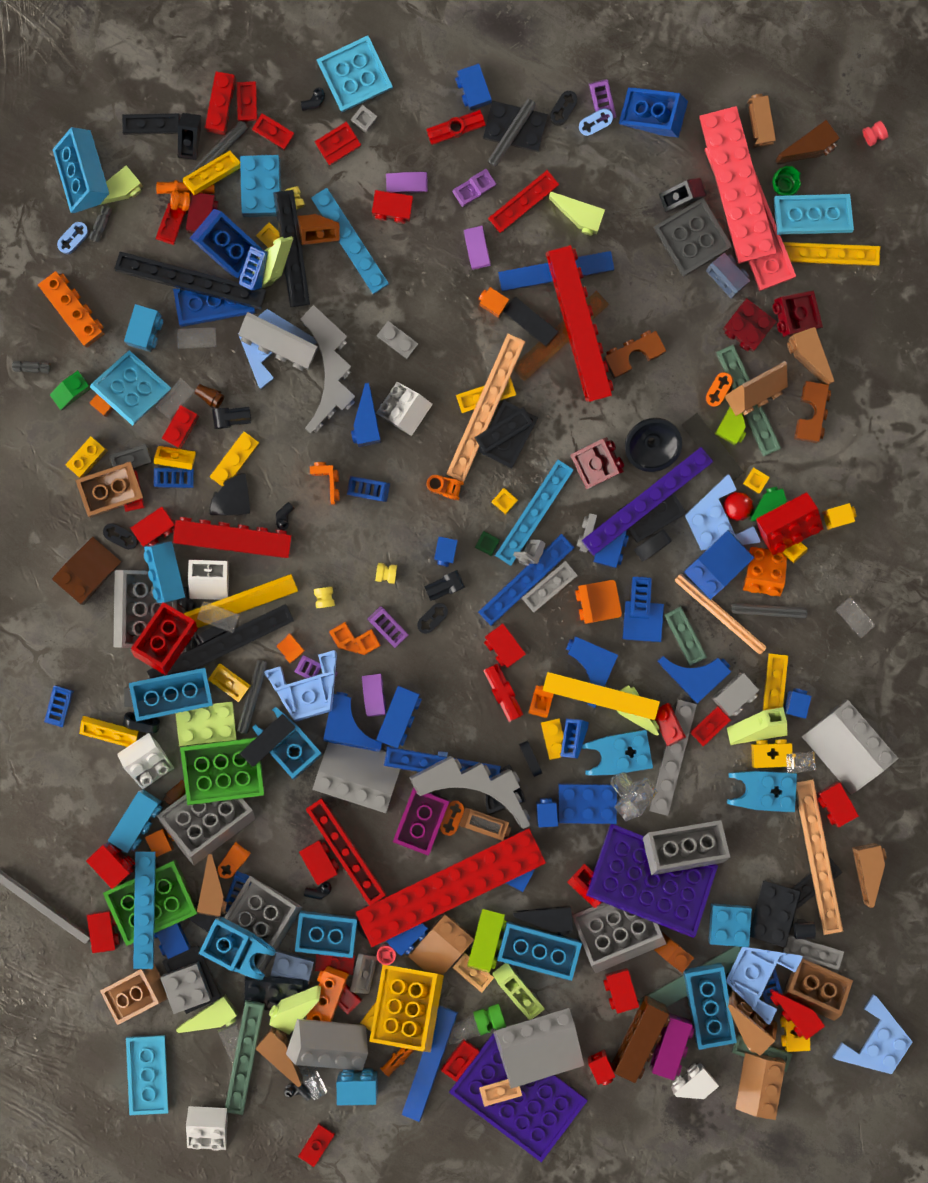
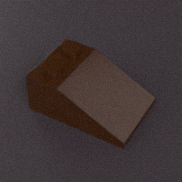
[775,120,840,164]
[52,537,122,605]

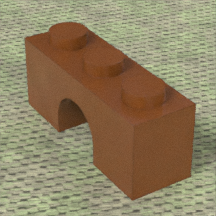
[604,330,666,379]
[794,381,831,443]

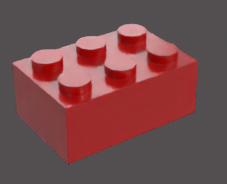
[756,492,824,556]
[131,602,198,675]
[86,842,135,889]

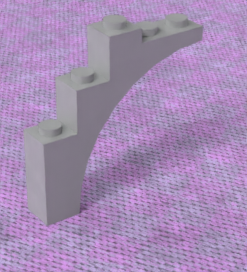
[300,305,355,433]
[409,756,530,829]

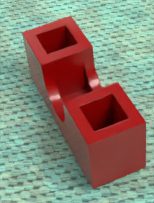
[205,71,236,135]

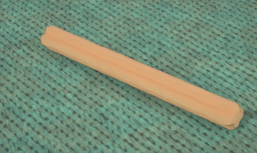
[675,574,766,654]

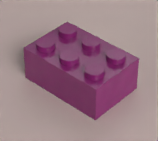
[393,787,450,856]
[649,1013,694,1080]

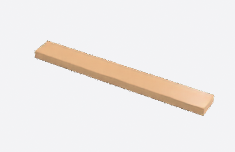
[446,333,526,482]
[796,779,843,935]

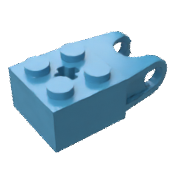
[252,707,322,780]
[581,729,653,775]
[727,770,797,812]
[198,917,276,980]

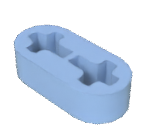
[579,108,613,136]
[57,222,89,254]

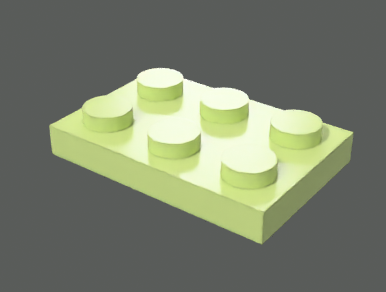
[175,701,237,746]

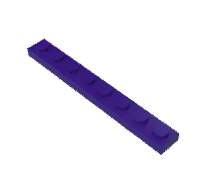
[581,447,713,556]

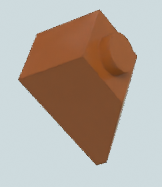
[297,214,340,245]
[654,932,694,973]

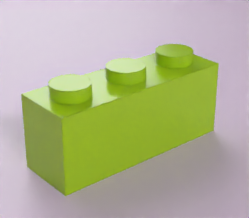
[467,909,507,973]

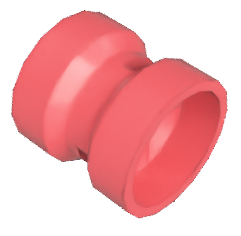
[862,121,888,146]
[377,944,396,965]

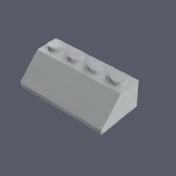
[238,312,318,371]
[286,1019,368,1070]

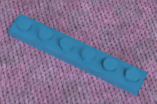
[311,188,389,295]
[495,460,574,566]
[133,851,156,969]

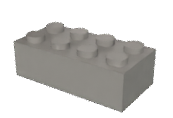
[643,820,730,875]

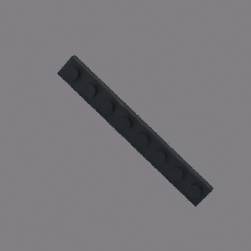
[114,252,267,310]
[147,604,294,679]

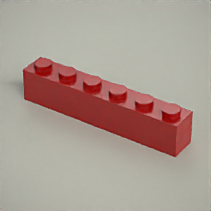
[172,517,291,558]
[305,797,386,906]

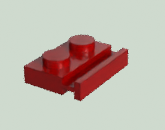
[314,121,362,166]

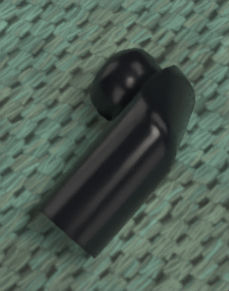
[301,88,325,111]
[276,502,295,530]
[179,587,198,612]
[304,882,332,900]
[284,1083,314,1101]

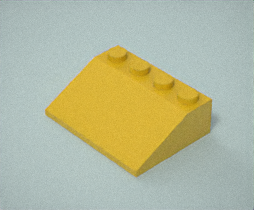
[369,965,444,1052]

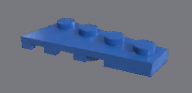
[173,289,255,327]

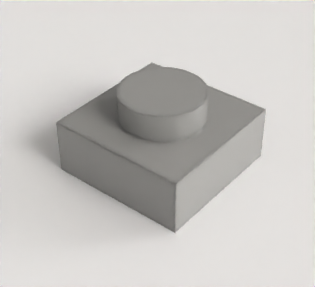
[351,105,378,133]

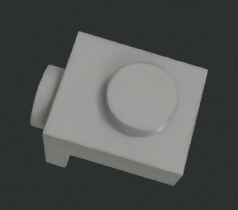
[513,540,546,566]

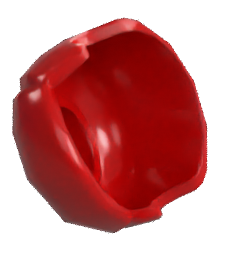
[723,492,754,521]

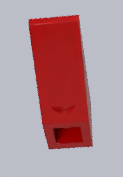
[769,989,825,1040]

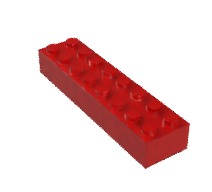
[545,245,614,402]

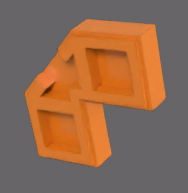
[329,622,381,655]

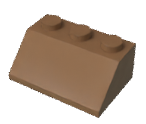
[725,361,788,416]
[783,959,853,1021]
[735,1052,786,1120]

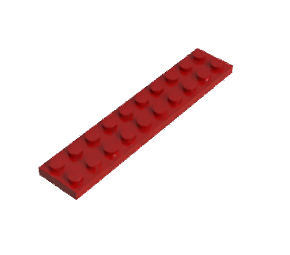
[355,828,546,947]

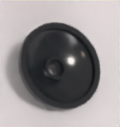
[625,418,682,472]

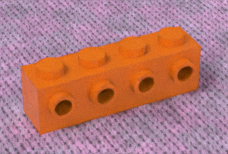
[38,271,104,348]
[306,966,349,1022]

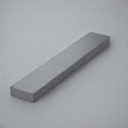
[0,870,90,944]

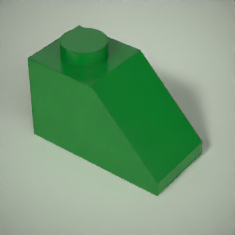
[50,370,91,410]
[749,486,787,522]

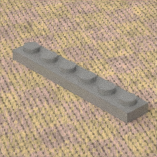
[649,700,697,816]

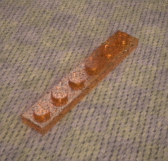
[513,290,609,381]

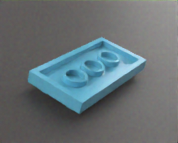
[774,194,854,235]
[126,1035,169,1115]

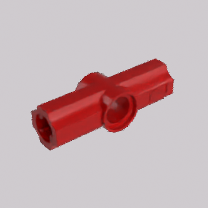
[426,110,486,145]
[483,663,524,722]

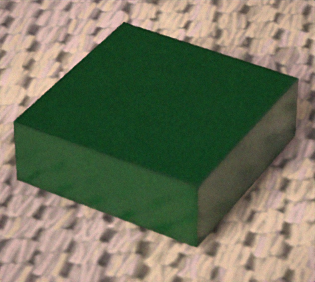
[475,531,500,556]

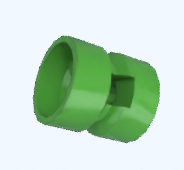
[473,1003,506,1036]

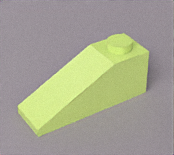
[100,166,143,205]
[549,191,605,236]
[492,963,545,1020]
[269,985,321,1035]
[176,994,238,1033]

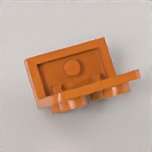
[310,462,340,505]
[743,547,787,596]
[575,580,622,624]

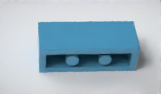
[144,541,185,603]

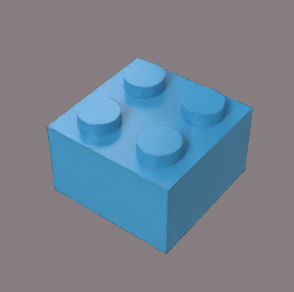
[124,304,163,352]
[708,903,752,947]

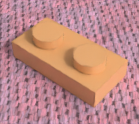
[452,953,494,993]
[479,1079,522,1107]

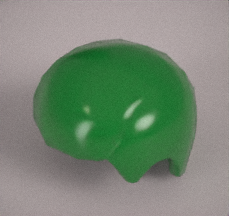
[772,166,801,196]

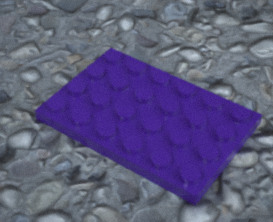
[586,824,718,938]
[449,1030,588,1162]

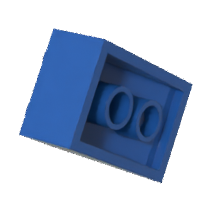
[619,87,688,138]
[351,383,381,447]
[684,530,755,600]

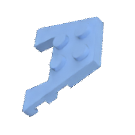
[238,309,317,389]
[684,474,761,550]
[264,650,337,722]
[726,947,803,1025]
[832,994,912,1074]

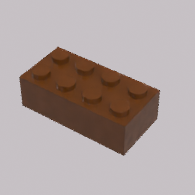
[612,995,670,1083]

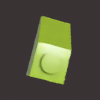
[715,407,746,445]

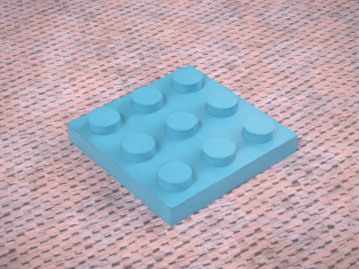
[317,36,393,113]
[90,350,172,426]

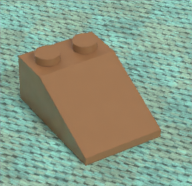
[787,327,834,385]
[76,461,143,518]
[852,843,887,908]
[197,854,227,917]
[408,912,474,975]
[100,964,168,1025]
[728,989,777,1056]
[255,1027,304,1088]

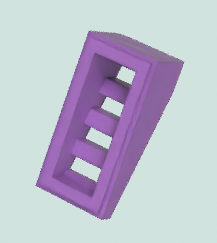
[589,79,616,122]
[367,606,408,648]
[295,655,338,678]

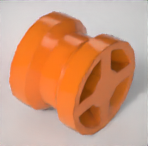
[170,190,190,211]

